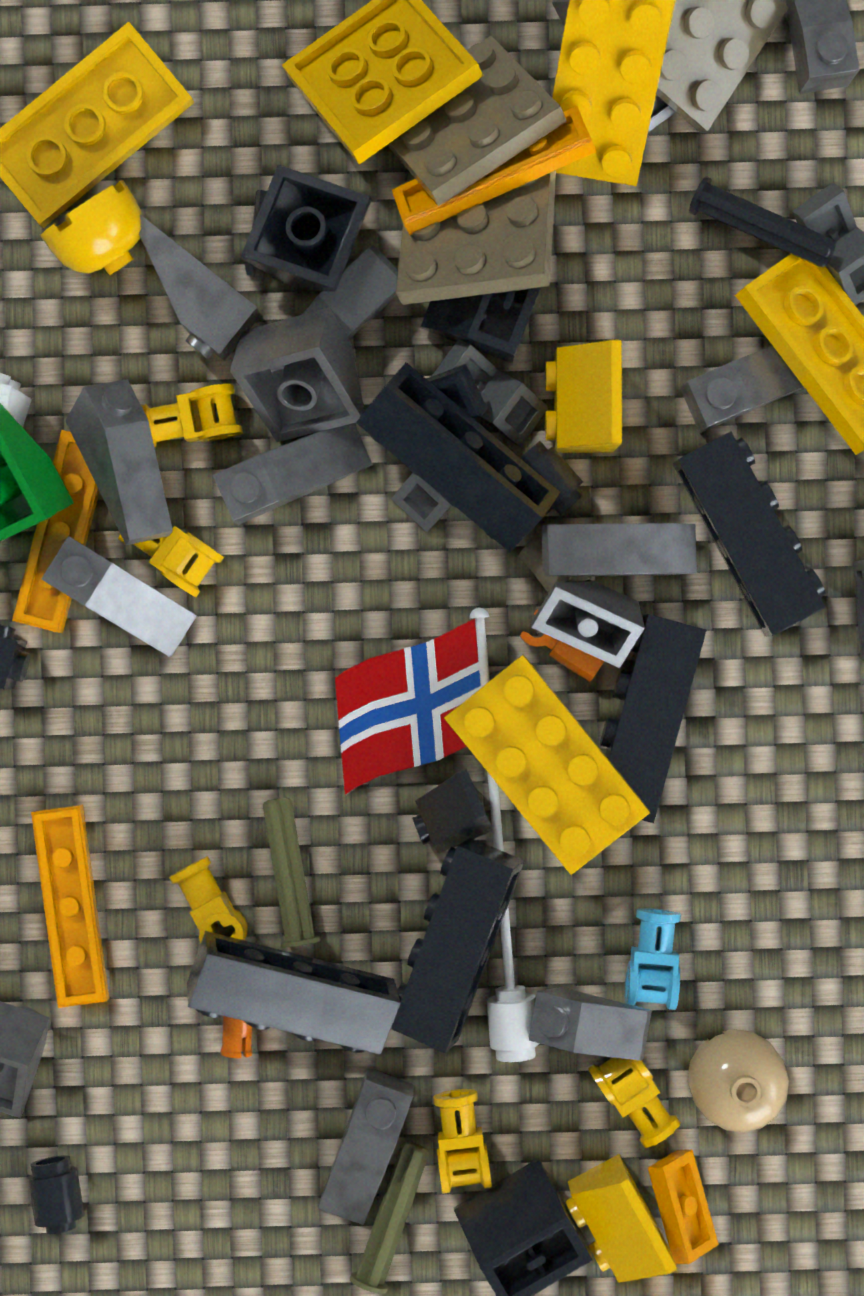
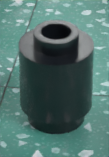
[520,441,583,516]
[27,1155,85,1234]

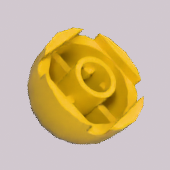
[40,180,142,276]

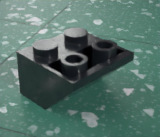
[420,287,542,363]
[454,1158,593,1296]

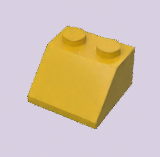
[545,340,622,453]
[565,1154,677,1283]

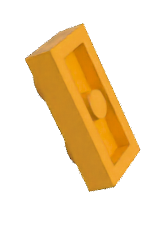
[648,1149,719,1264]

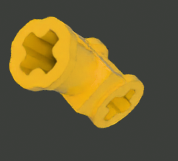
[141,384,243,447]
[118,526,224,597]
[169,856,248,943]
[588,1057,681,1148]
[433,1089,492,1194]

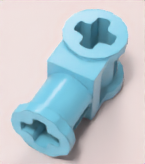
[625,908,681,1010]

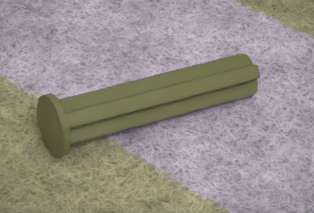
[263,797,321,948]
[349,1142,429,1294]

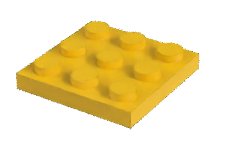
[282,0,483,165]

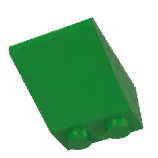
[0,403,74,541]

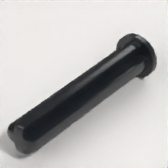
[689,176,836,267]

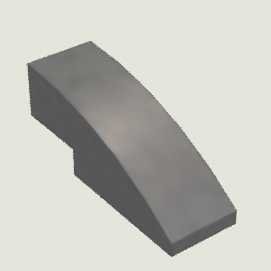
[541,523,697,576]

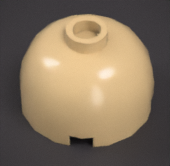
[687,1029,789,1133]

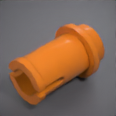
[220,1016,253,1058]

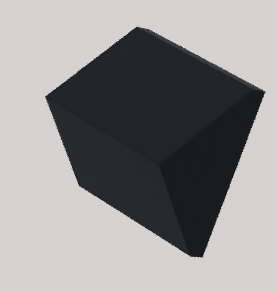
[241,165,372,292]

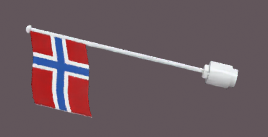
[335,608,540,1062]

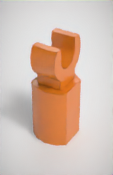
[519,609,604,682]

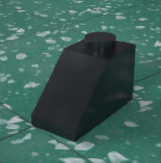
[412,769,492,853]

